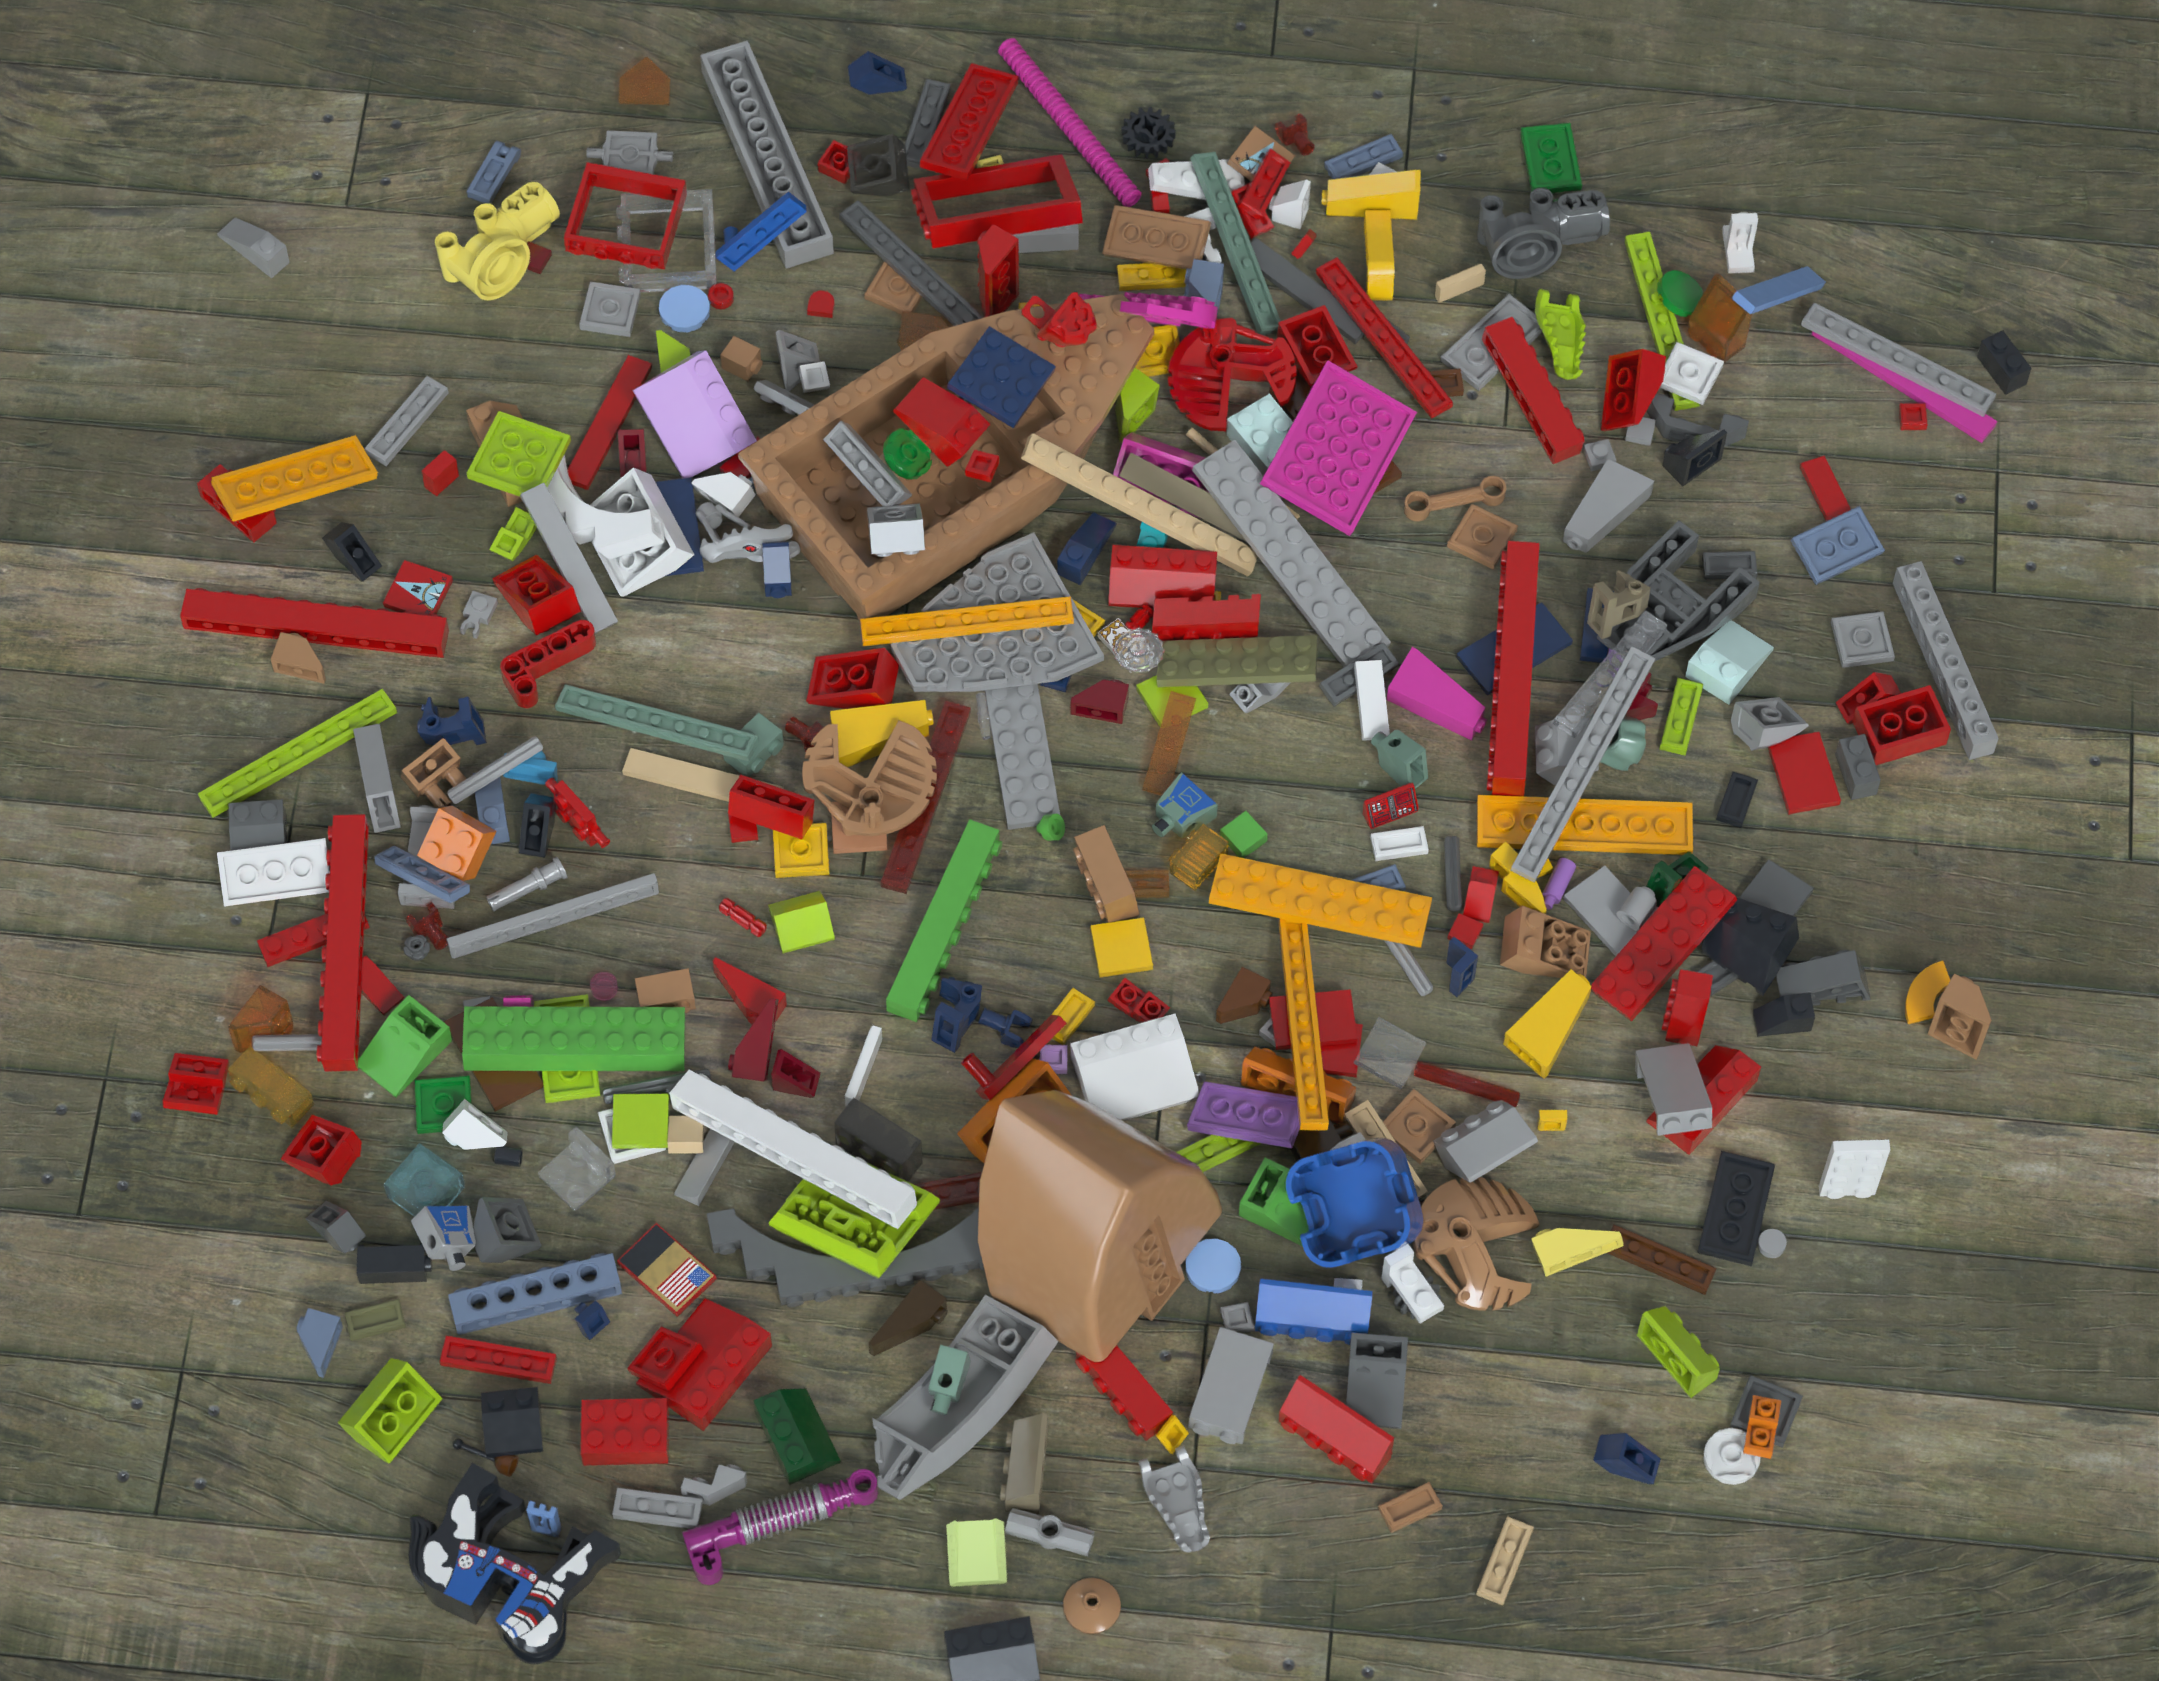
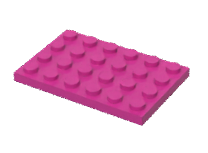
[1259,360,1417,536]

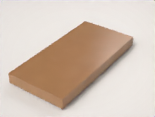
[1102,205,1211,270]

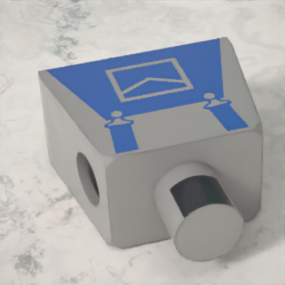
[411,1206,476,1271]

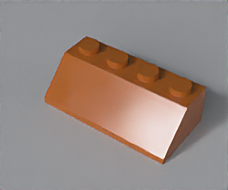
[1241,1047,1356,1124]
[957,1059,1072,1163]

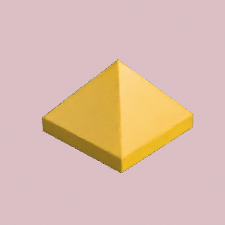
[1156,1414,1189,1455]

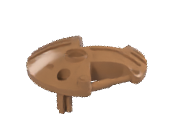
[802,720,937,836]
[1413,1177,1540,1311]

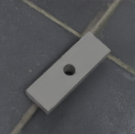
[754,380,814,415]

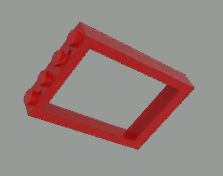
[911,154,1083,249]

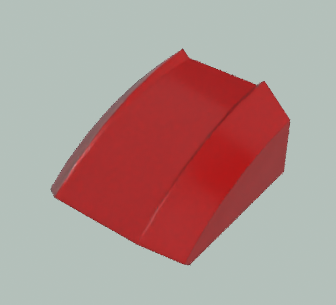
[281,1115,362,1186]

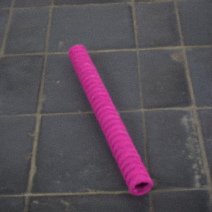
[998,38,1141,207]

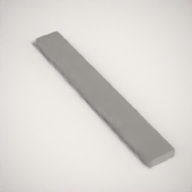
[1801,303,1997,417]
[447,873,659,959]

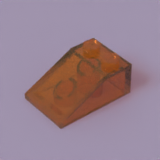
[1687,273,1752,363]

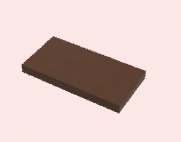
[444,997,544,1112]

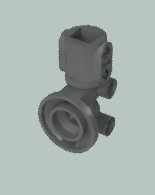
[1477,188,1610,279]

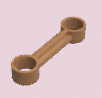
[1404,476,1506,521]

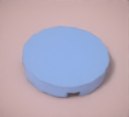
[659,285,710,332]
[1186,1239,1241,1293]

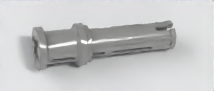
[486,856,568,912]

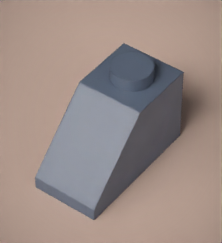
[296,1308,343,1378]

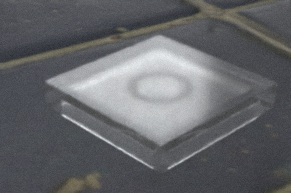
[1354,1017,1427,1090]

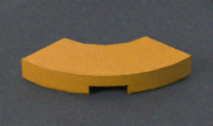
[1905,961,1950,1024]

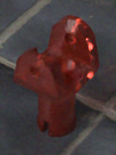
[1275,113,1315,156]
[785,717,824,751]
[405,902,449,950]

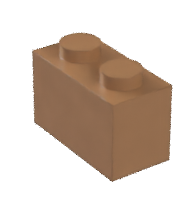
[635,968,696,1013]

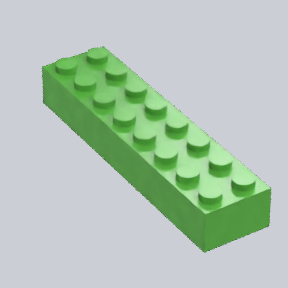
[462,1006,685,1071]

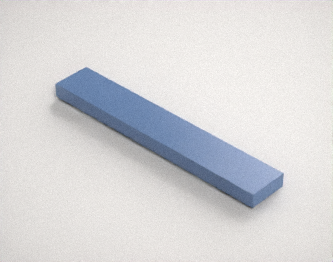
[1732,266,1826,314]

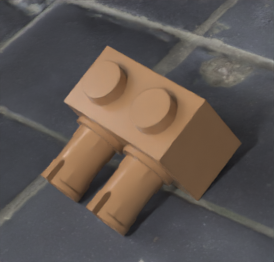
[401,738,467,809]

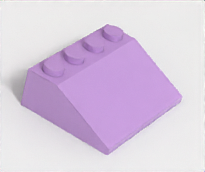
[633,350,757,479]

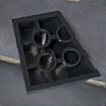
[1702,897,1799,996]

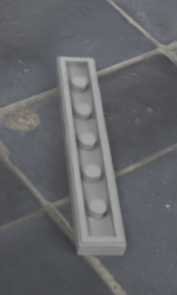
[520,483,618,634]

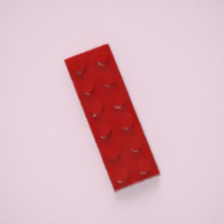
[920,63,1018,181]
[1591,866,1737,1022]

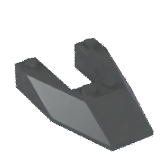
[1597,520,1760,662]

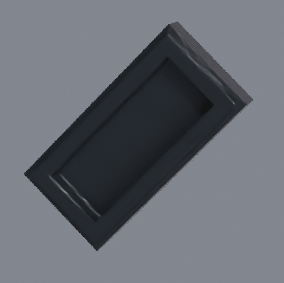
[1716,772,1758,828]

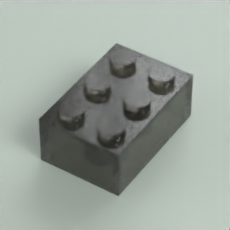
[834,1097,923,1182]

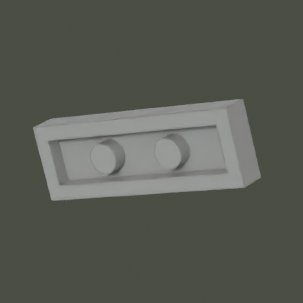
[612,1488,703,1529]

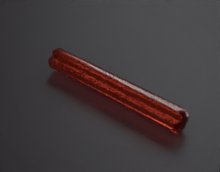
[1414,1061,1520,1107]

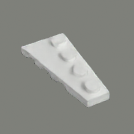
[1148,159,1245,200]

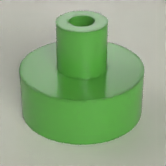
[1037,814,1065,841]

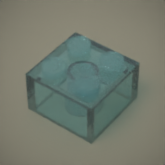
[384,1143,465,1217]

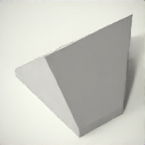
[776,330,820,391]

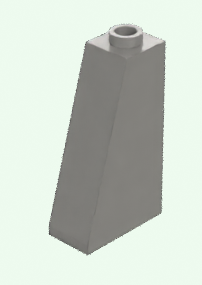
[1563,459,1654,553]
[353,724,401,833]

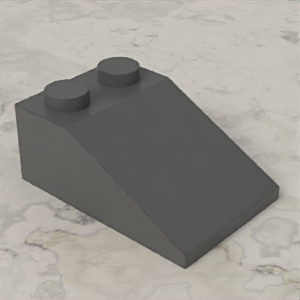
[229,799,287,851]

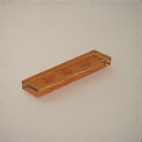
[1142,691,1196,796]

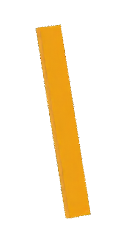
[860,596,1074,646]

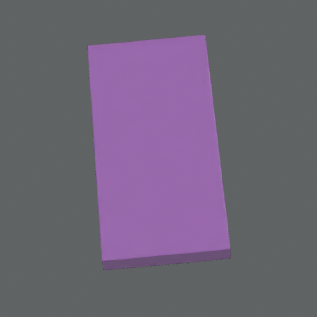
[1187,1081,1300,1148]

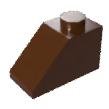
[1216,967,1273,1024]

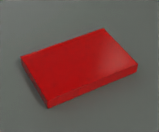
[1768,732,1841,815]
[1269,989,1358,1050]

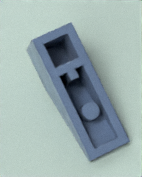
[472,772,510,844]

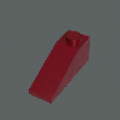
[728,998,779,1082]

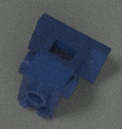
[417,697,487,745]
[931,977,982,1053]

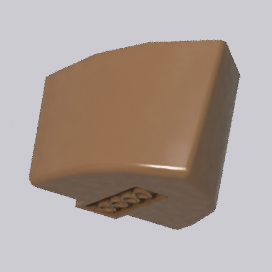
[978,1090,1222,1362]

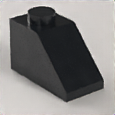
[322,522,382,582]
[519,793,556,858]
[1753,993,1815,1037]

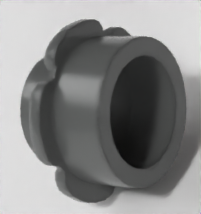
[403,935,430,961]

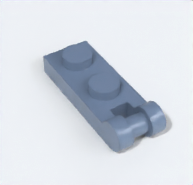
[467,140,521,204]

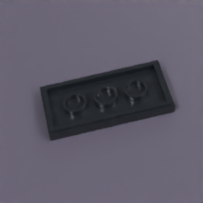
[1697,1151,1775,1267]

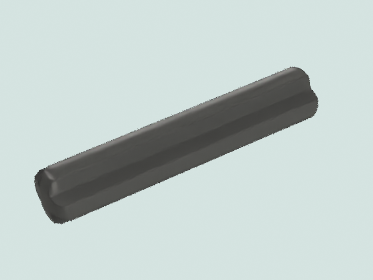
[1444,836,1462,911]

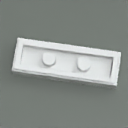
[1354,660,1390,741]
[845,1025,882,1111]

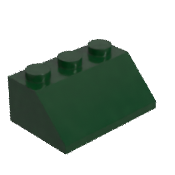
[753,1388,841,1485]

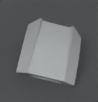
[1731,697,1809,751]

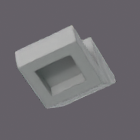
[1230,682,1291,713]
[681,1464,747,1505]

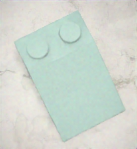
[1685,620,1774,705]

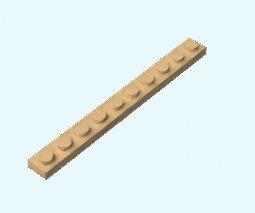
[1021,433,1258,576]

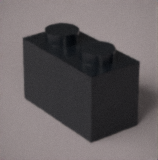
[1977,330,2032,395]

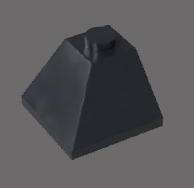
[1662,429,1727,487]

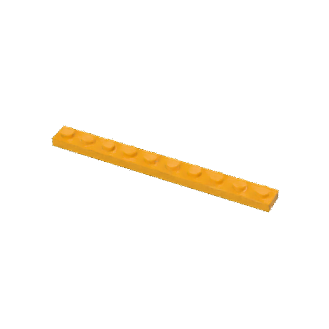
[1279,918,1329,1130]

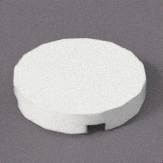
[1703,1428,1760,1485]

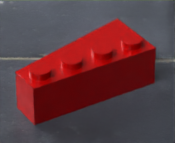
[1152,594,1261,641]

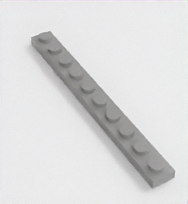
[1510,647,1655,883]

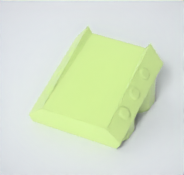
[947,1518,1007,1586]

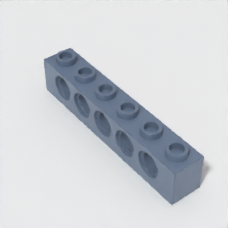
[448,1253,622,1335]

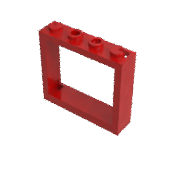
[564,162,687,270]

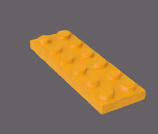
[211,435,378,521]

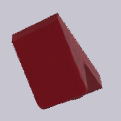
[618,429,647,479]
[1625,673,1658,720]

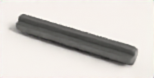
[603,1068,712,1104]

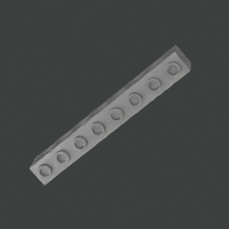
[1893,561,1999,760]

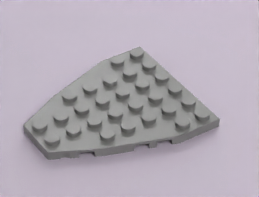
[891,532,1104,692]

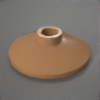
[1063,1578,1121,1634]

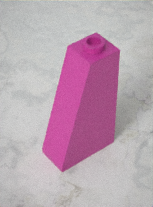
[1387,647,1487,741]

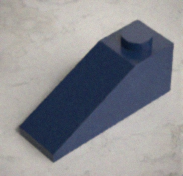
[1057,512,1117,586]

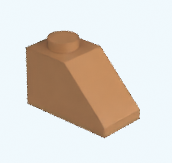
[271,632,326,684]

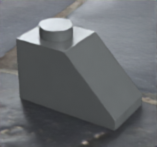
[305,1201,366,1254]

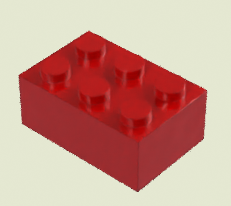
[1852,685,1951,765]
[581,1398,669,1466]

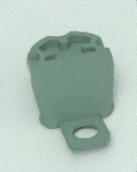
[1589,717,1646,771]

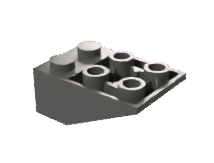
[1346,1333,1408,1429]

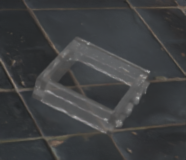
[616,189,717,292]

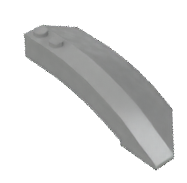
[873,1295,1059,1500]

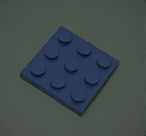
[947,326,1056,428]

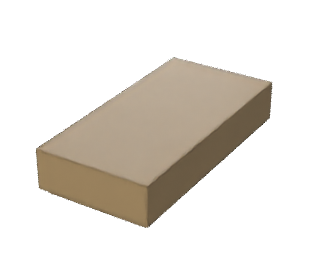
[1435,264,1486,303]

